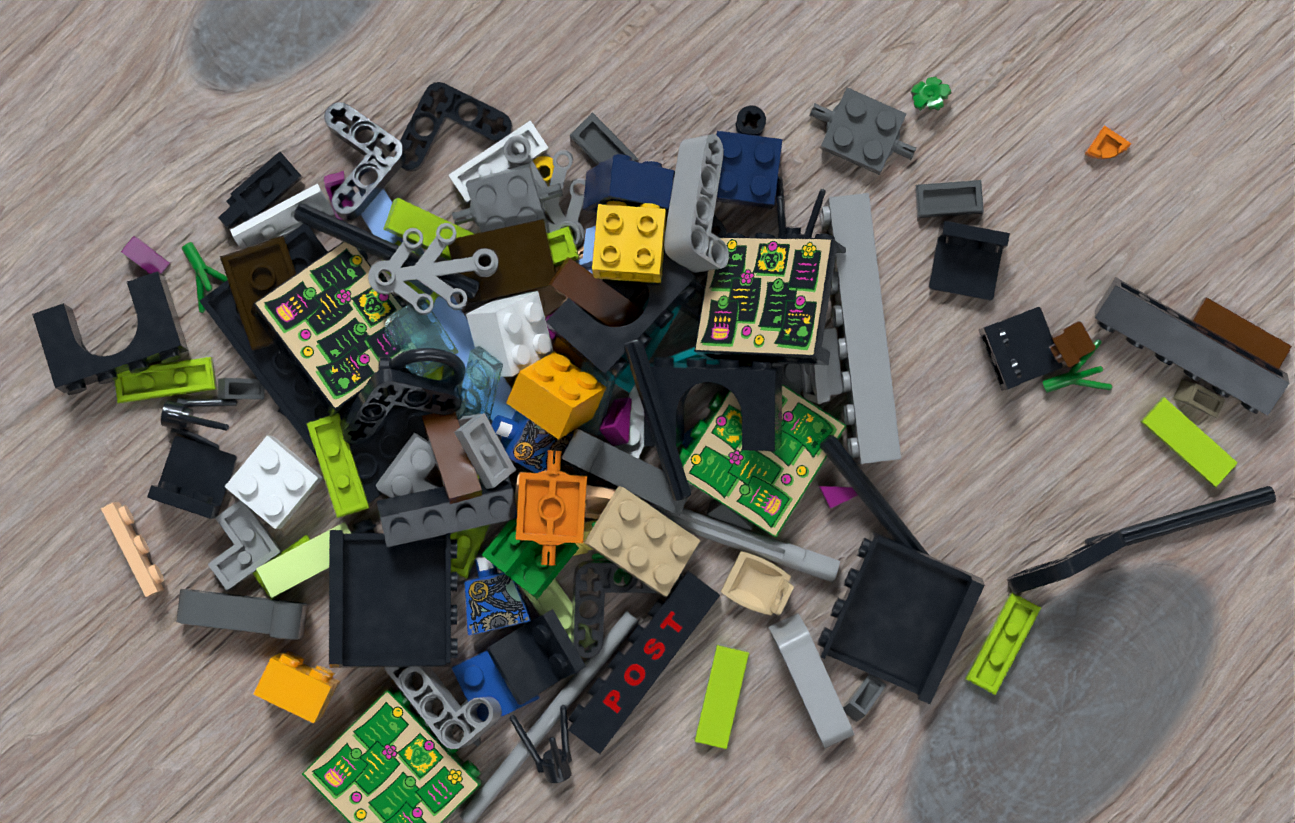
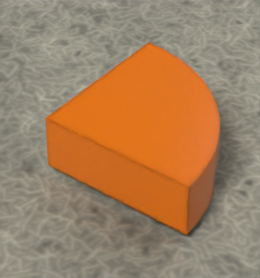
[1084,125,1132,159]

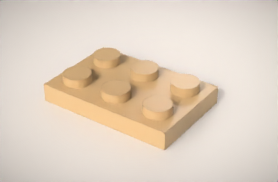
[584,486,701,597]

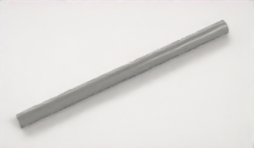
[459,611,639,823]

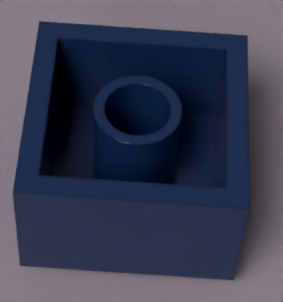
[716,131,783,209]
[583,154,674,213]

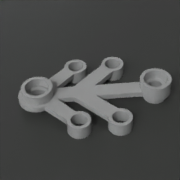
[503,135,585,247]
[368,223,498,315]

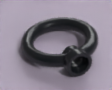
[378,348,466,394]

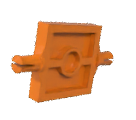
[516,450,587,565]

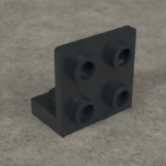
[928,221,1010,301]
[978,307,1063,391]
[147,436,237,519]
[487,609,586,705]

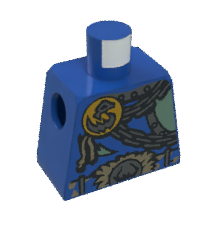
[492,410,575,473]
[465,557,531,635]

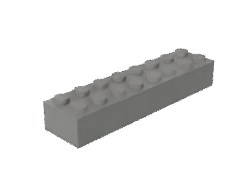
[819,193,901,464]

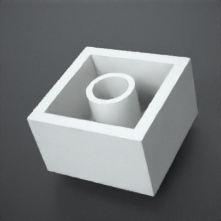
[466,291,554,377]
[225,436,323,529]

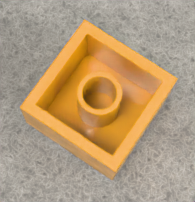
[506,352,607,440]
[253,651,340,723]

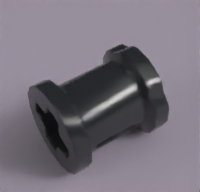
[735,105,766,136]

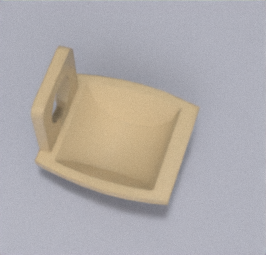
[720,551,794,616]

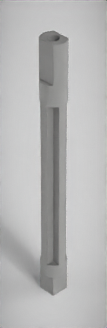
[605,481,840,583]

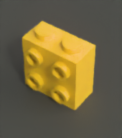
[592,201,667,283]

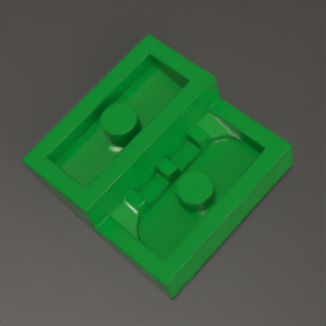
[482,519,579,600]

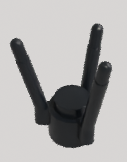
[776,176,826,238]
[160,397,237,449]
[509,705,572,783]

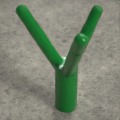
[181,242,228,313]
[1042,339,1113,394]

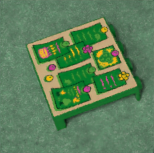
[678,362,847,537]
[302,687,482,823]

